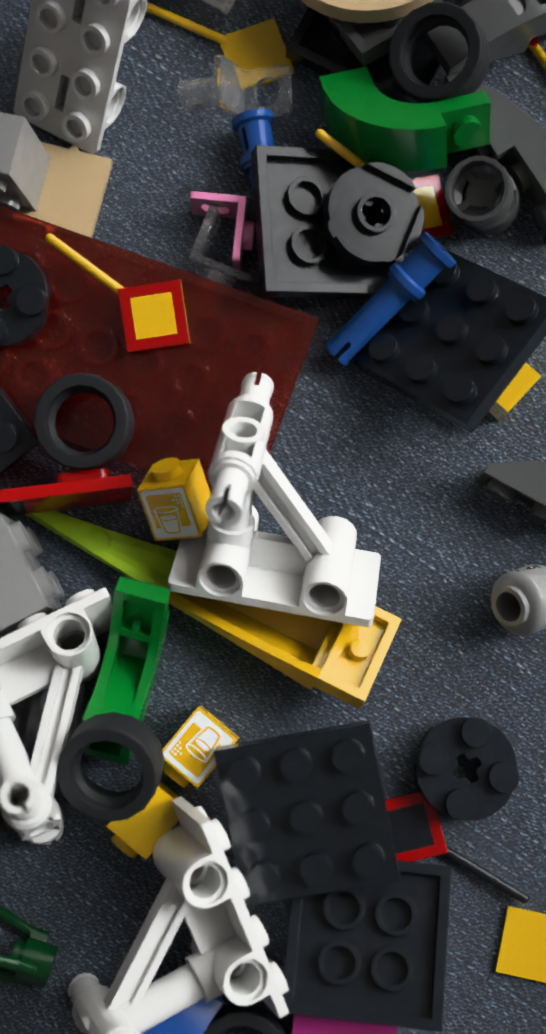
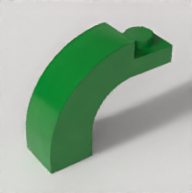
[319,66,491,171]
[82,576,171,765]

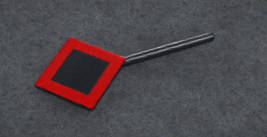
[386,791,529,904]

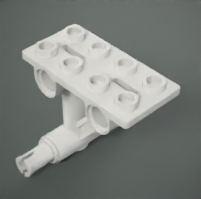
[13,0,236,154]
[168,372,381,627]
[0,588,113,845]
[68,796,289,1034]

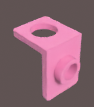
[189,191,255,274]

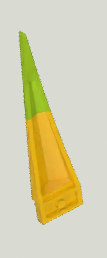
[25,511,402,710]

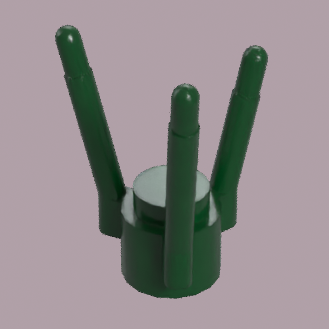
[0,905,59,988]

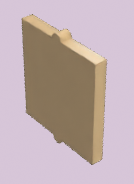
[14,142,113,240]

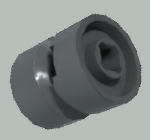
[445,155,521,234]

